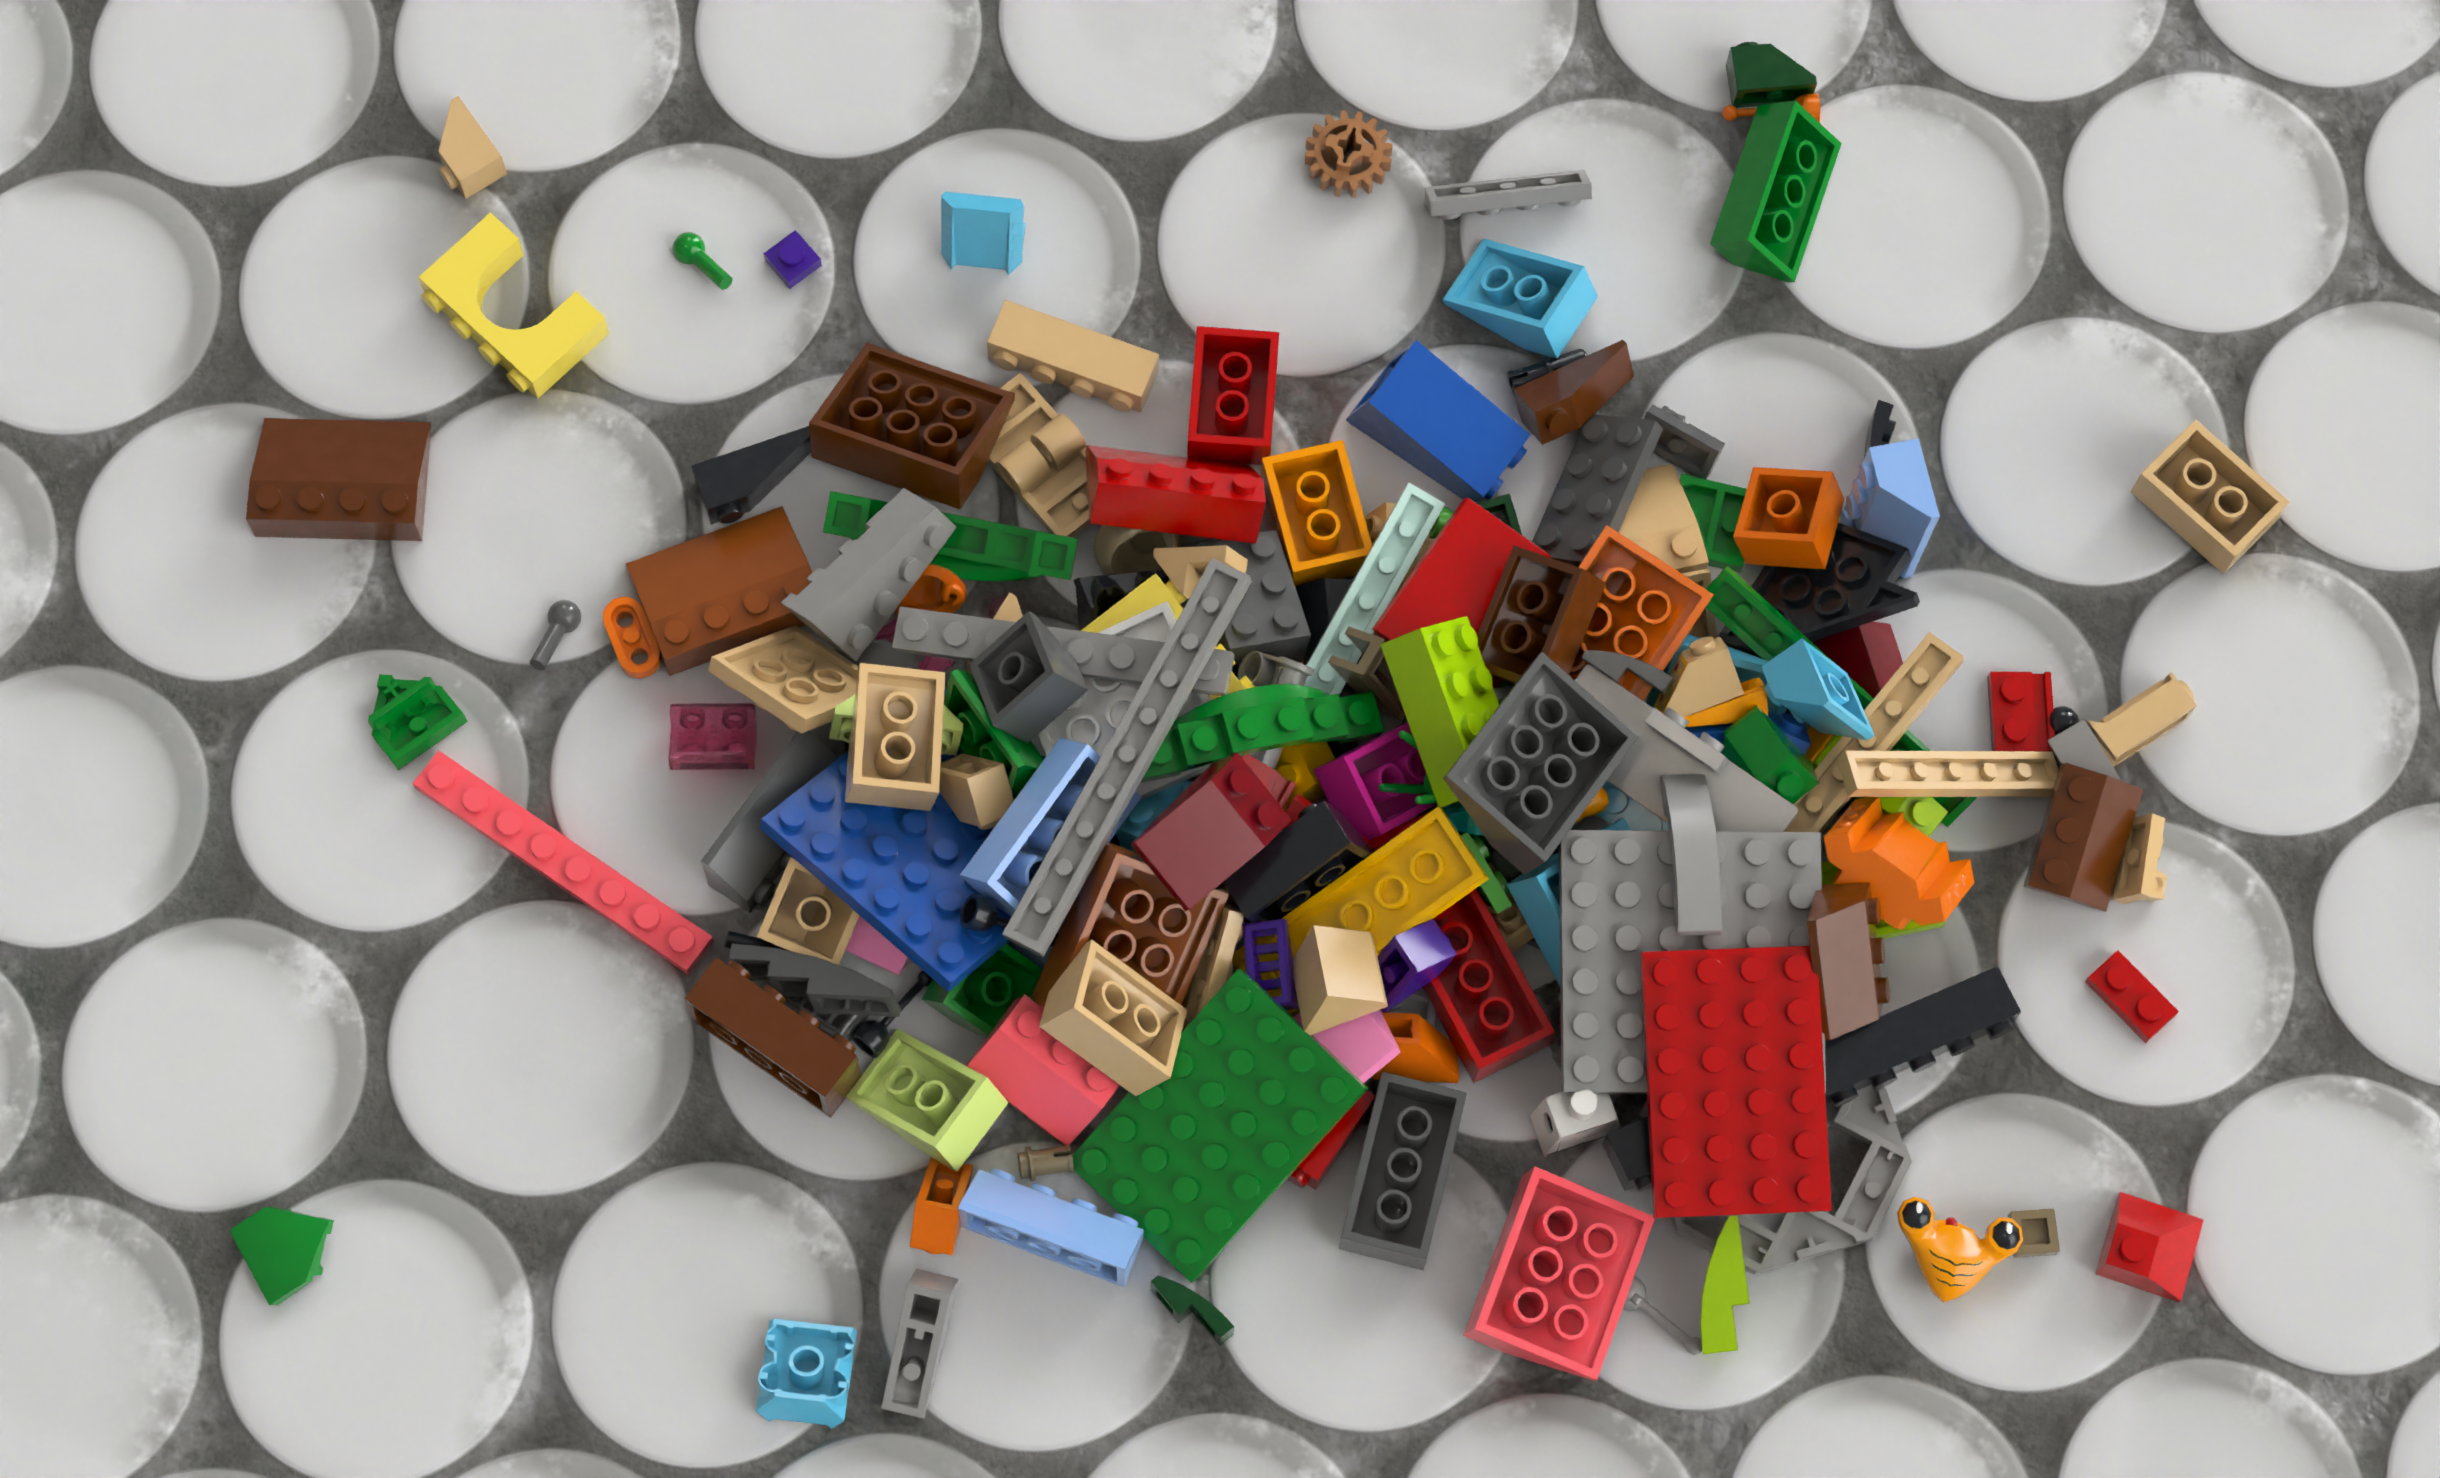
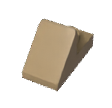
[1153,545,1248,600]

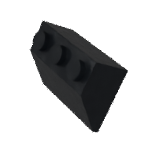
[1223,801,1374,923]

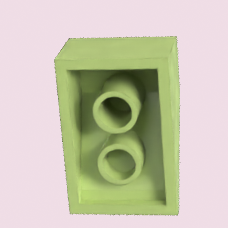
[846,1029,1009,1172]

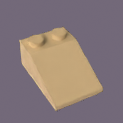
[1619,464,1709,573]
[845,663,945,811]

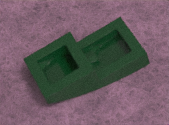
[1151,1276,1234,1346]

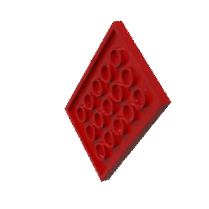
[1640,946,1832,1218]

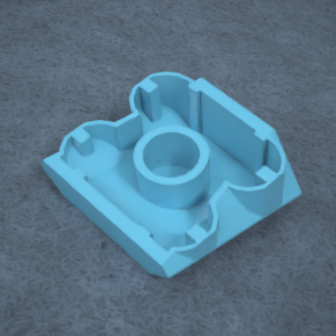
[941,192,1025,275]
[756,1318,857,1429]

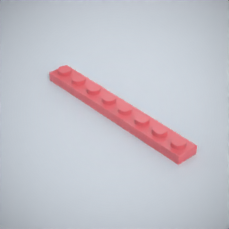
[412,750,714,975]

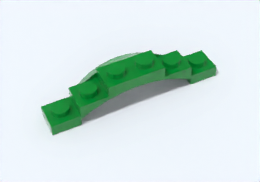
[823,491,1079,582]
[1140,684,1384,783]

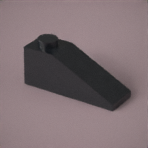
[691,426,811,524]

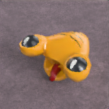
[1897,1196,2023,1303]

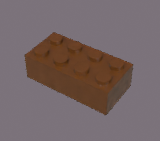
[684,957,861,1118]

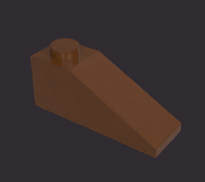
[1514,340,1634,445]

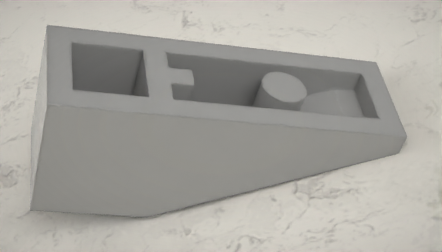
[881,1269,959,1419]

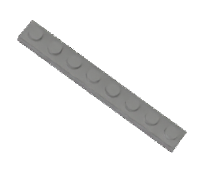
[892,607,1234,696]

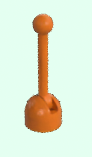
[1722,93,1820,123]

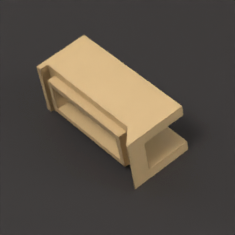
[2087,672,2197,767]

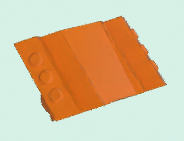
[1824,797,1974,930]

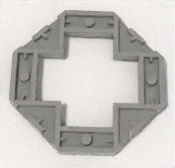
[1638,1085,1912,1275]

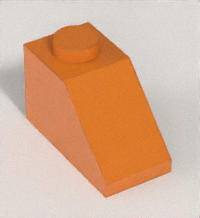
[910,1158,973,1255]

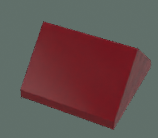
[1813,622,1903,698]

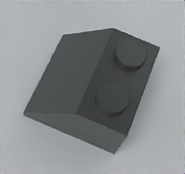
[969,611,1088,743]

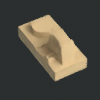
[2113,813,2167,904]

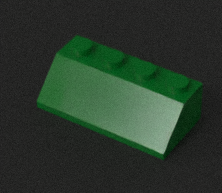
[1710,101,1842,283]

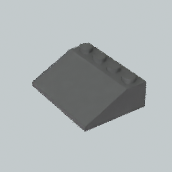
[1443,652,1639,875]

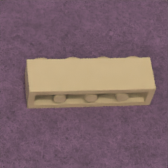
[987,300,1159,413]

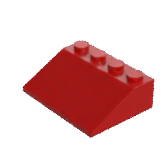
[1085,445,1266,544]
[1372,498,1553,688]

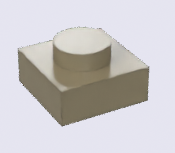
[2008,1208,2060,1258]

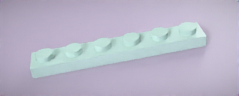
[1304,483,1445,695]

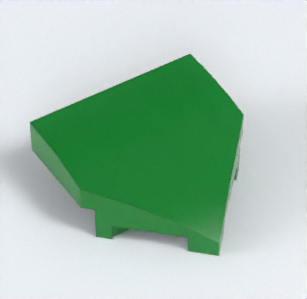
[368,674,468,770]
[229,1207,334,1305]

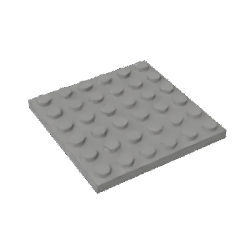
[1559,830,1826,1094]

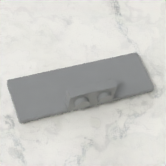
[1575,664,1799,832]

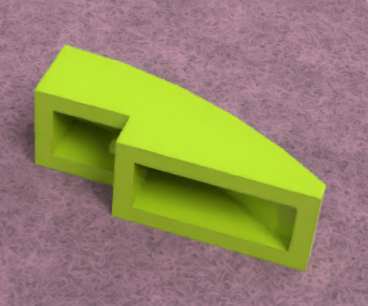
[1700,1215,1750,1355]

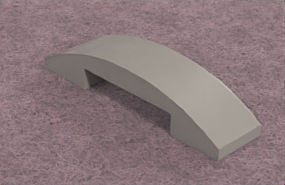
[1660,774,1722,935]

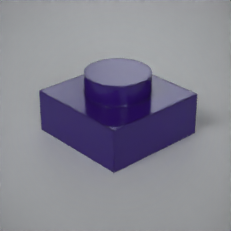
[763,230,822,289]

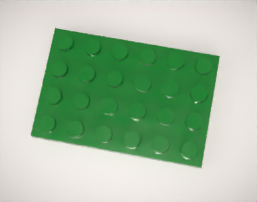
[1072,969,1369,1283]

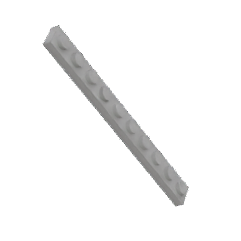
[1002,558,1252,957]

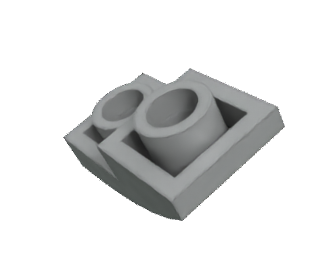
[2047,719,2121,780]

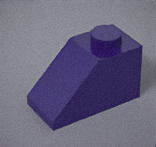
[1378,919,1457,1013]

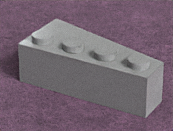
[781,488,957,661]

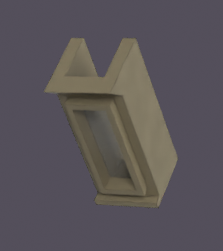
[1328,627,1406,722]

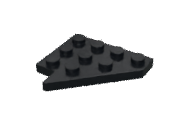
[1717,522,1920,654]

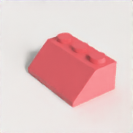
[966,994,1120,1146]

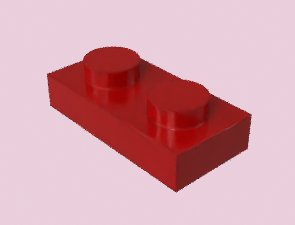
[2085,950,2179,1043]

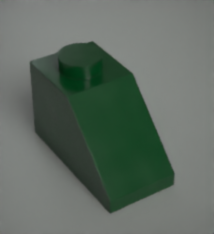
[1726,42,1817,108]

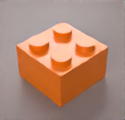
[1733,467,1845,569]

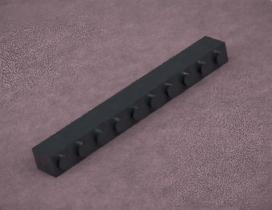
[1602,966,2021,1191]

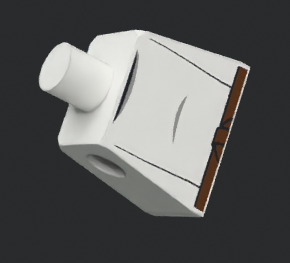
[1530,1089,1621,1157]

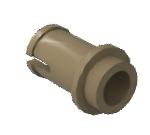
[1017,1144,1074,1182]

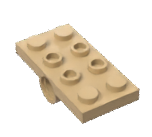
[988,373,1090,538]

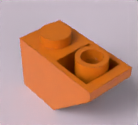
[1372,1012,1459,1083]

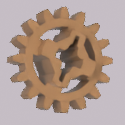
[1304,110,1393,198]

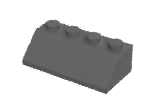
[701,730,839,913]

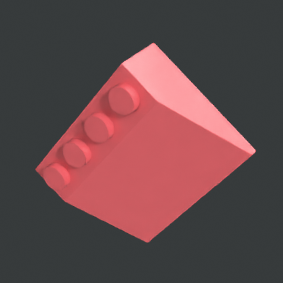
[1463,1166,1655,1381]

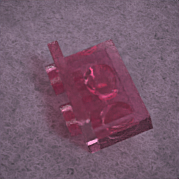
[668,703,757,770]

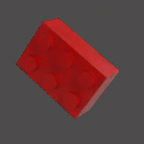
[1187,326,1279,465]

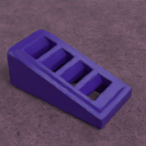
[1243,919,1299,1011]

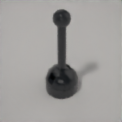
[960,894,1058,947]
[851,970,933,1058]

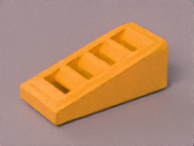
[1684,678,1768,727]

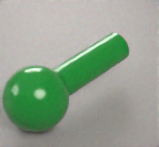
[673,232,733,290]

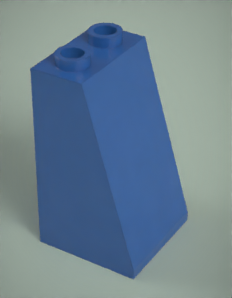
[1346,340,1531,502]

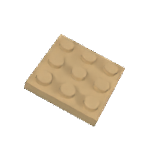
[708,625,858,734]

